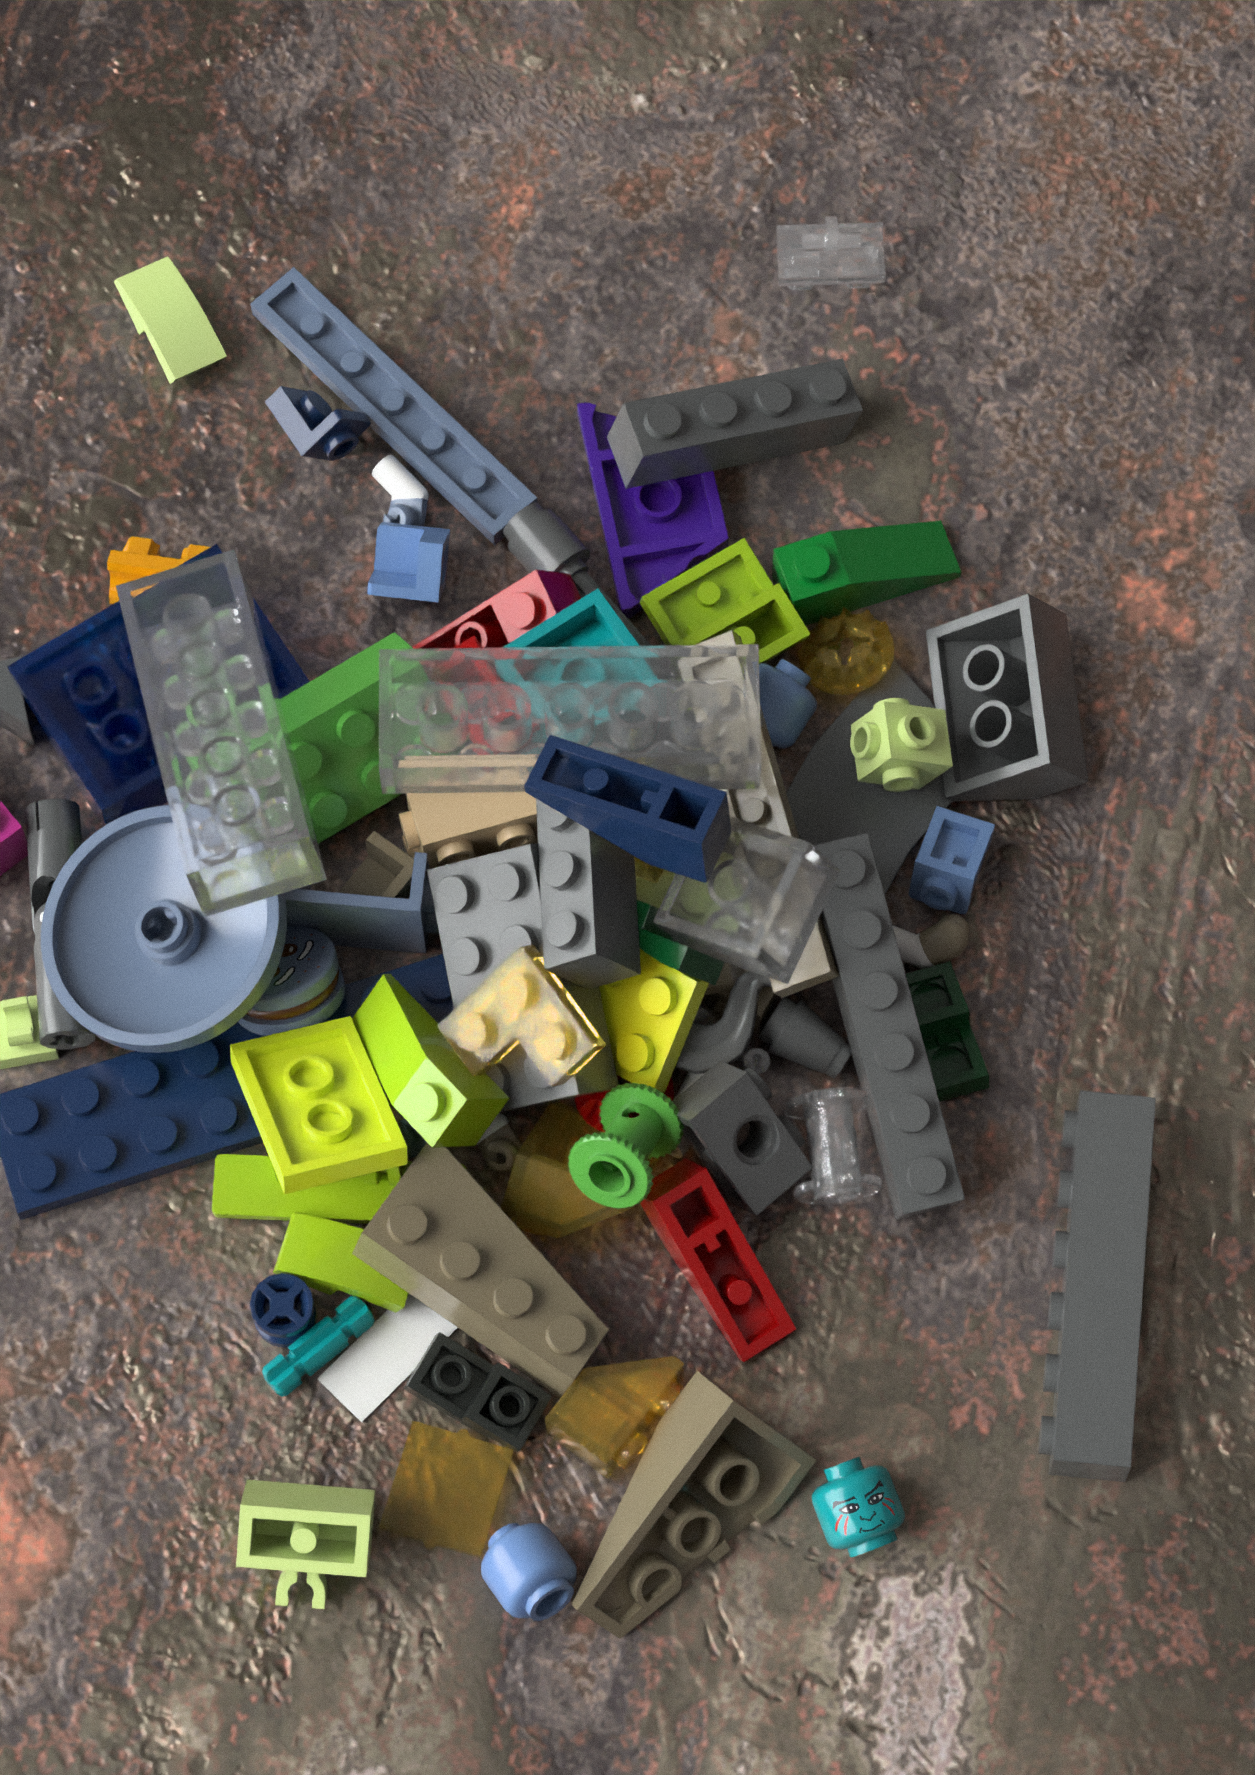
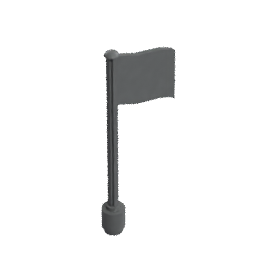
[503,502,954,907]

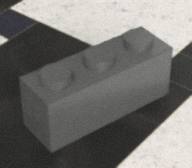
[536,799,641,990]

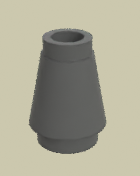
[757,997,852,1079]

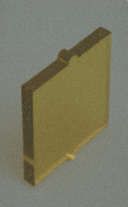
[379,1421,514,1558]

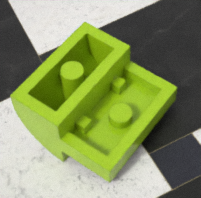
[639,538,810,682]

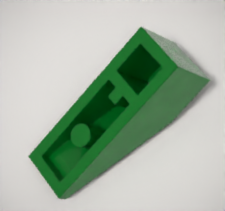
[772,520,962,626]

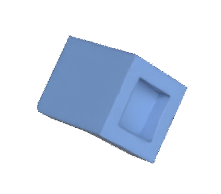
[367,522,450,603]

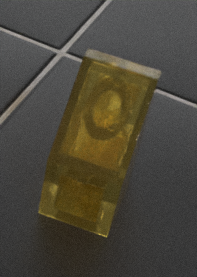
[545,1356,685,1478]

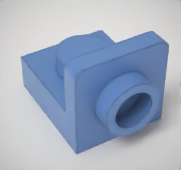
[908,806,995,914]

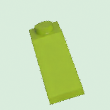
[352,974,509,1148]

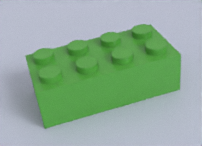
[184,632,468,866]

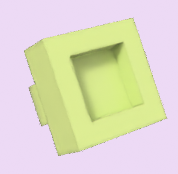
[0,995,59,1069]

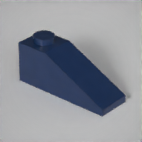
[524,735,731,884]

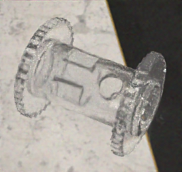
[784,1088,882,1205]

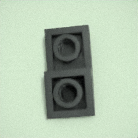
[403,1332,552,1452]

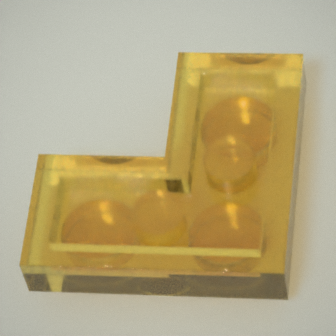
[437,945,606,1086]

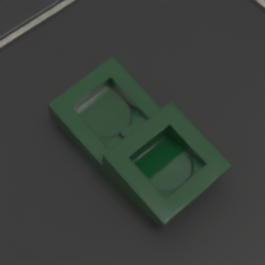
[637,900,725,986]
[905,961,990,1102]

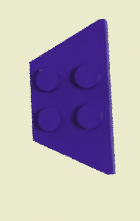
[577,402,729,619]

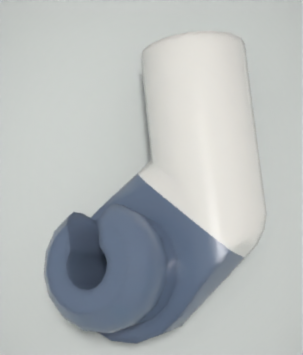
[372,455,429,526]

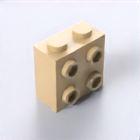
[399,756,538,869]

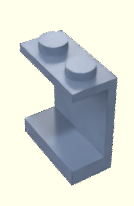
[274,840,439,954]

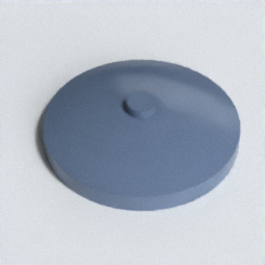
[41,805,287,1053]

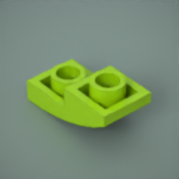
[273,1212,408,1313]

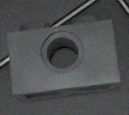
[672,1060,813,1216]

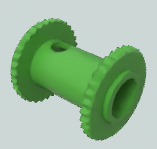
[568,1083,684,1209]

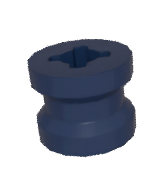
[250,1273,317,1348]

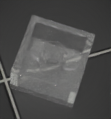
[653,817,840,984]

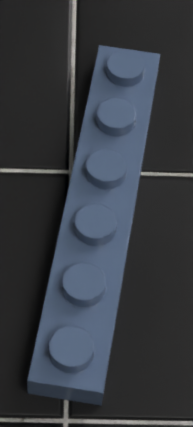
[250,267,537,546]

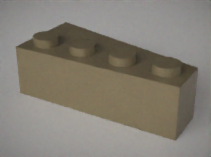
[352,1143,609,1399]

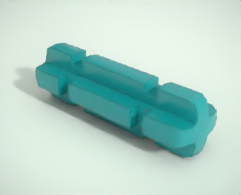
[262,1296,375,1397]

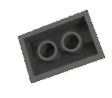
[926,593,1088,801]

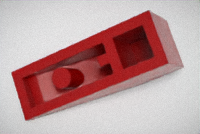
[640,1158,796,1363]

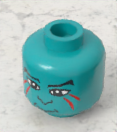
[811,1456,905,1558]

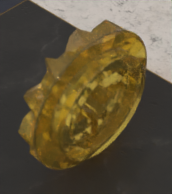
[797,607,895,695]

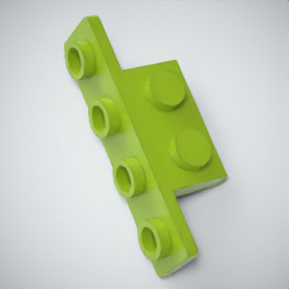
[212,1154,466,1224]

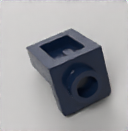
[265,386,371,461]

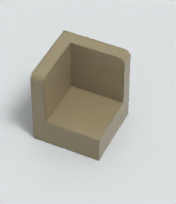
[338,831,414,899]

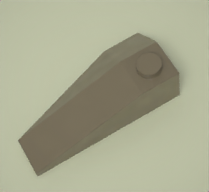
[571,1371,817,1639]

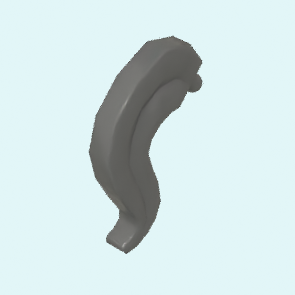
[675,969,772,1074]

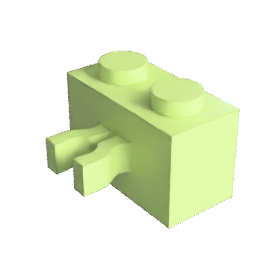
[236,1480,375,1609]

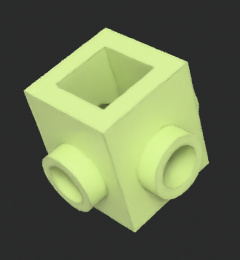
[850,698,953,792]

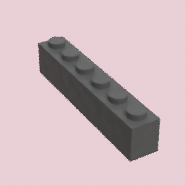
[804,832,965,1220]
[1038,1090,1156,1482]

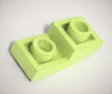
[114,256,227,384]

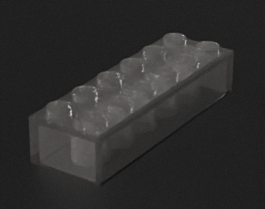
[116,550,327,917]
[379,644,762,794]

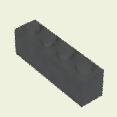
[607,358,863,489]

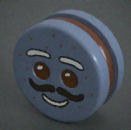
[238,926,345,1036]

